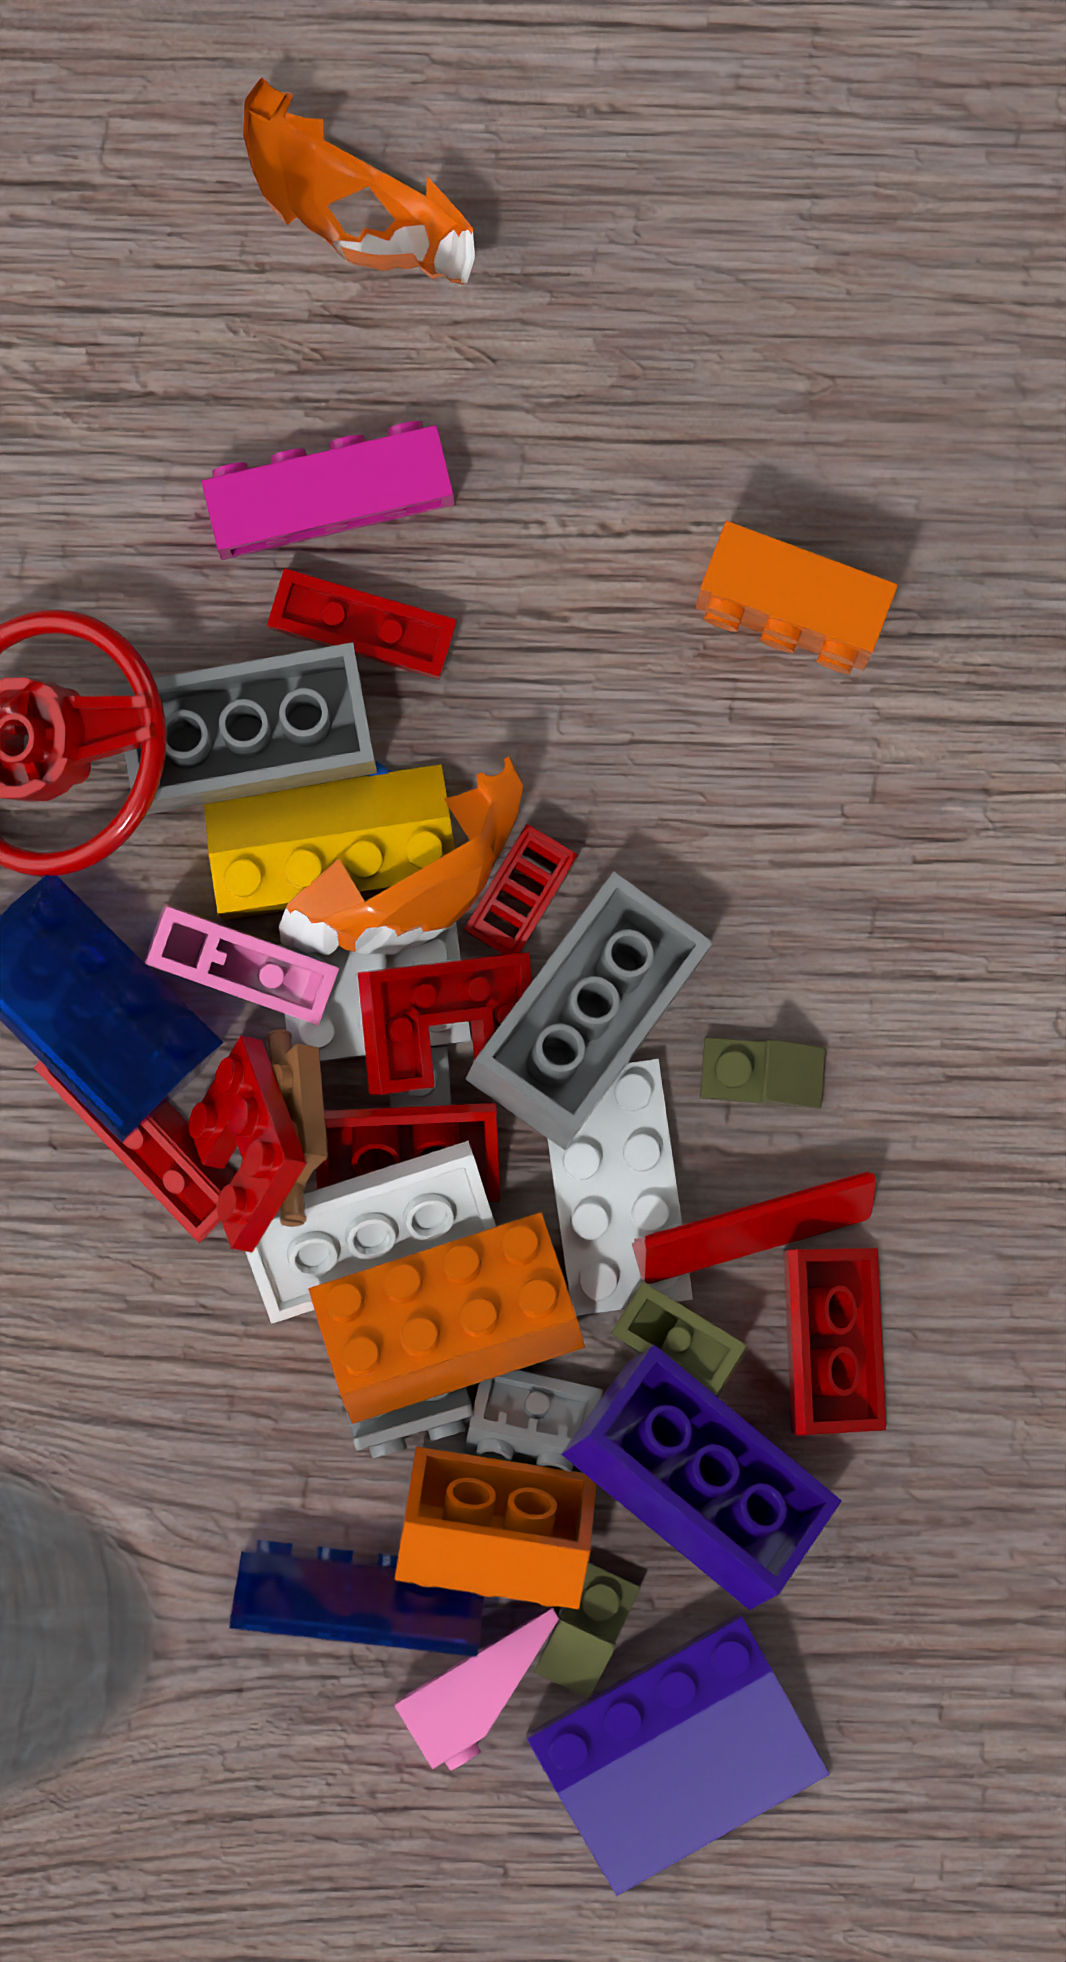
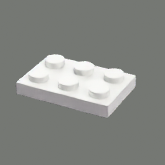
[278,922,472,1062]

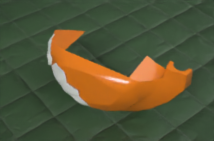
[243,77,475,285]
[279,757,523,956]

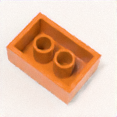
[695,521,898,674]
[395,1446,597,1609]

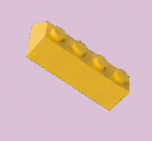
[204,764,455,921]

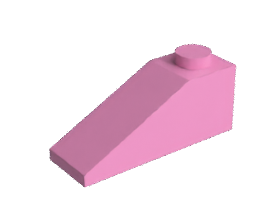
[144,903,339,1026]
[394,1607,559,1771]

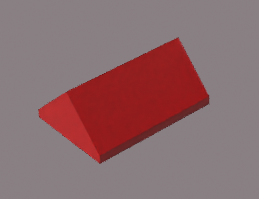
[315,1103,500,1202]
[783,1248,886,1435]

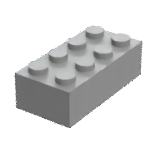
[113,642,377,815]
[466,871,713,1150]

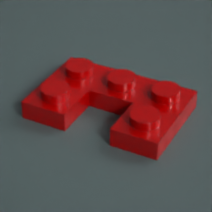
[357,952,532,1095]
[188,1035,307,1253]

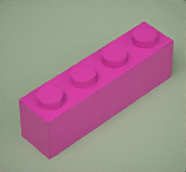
[201,421,454,561]

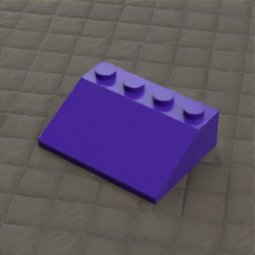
[526,1613,830,1896]

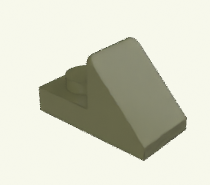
[700,1037,825,1109]
[611,1282,749,1397]
[534,1562,641,1698]

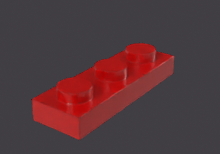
[266,568,457,680]

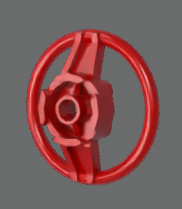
[0,609,166,877]

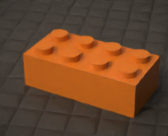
[308,1212,586,1424]

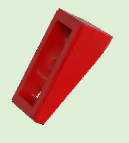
[463,824,578,954]

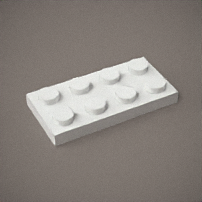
[547,1059,693,1316]
[245,1141,496,1324]

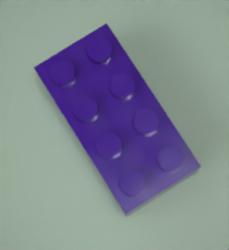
[561,1344,842,1610]

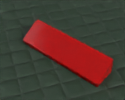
[33,1019,236,1243]
[631,1171,876,1284]

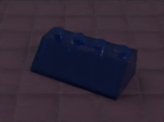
[0,875,224,1143]
[229,1539,484,1657]

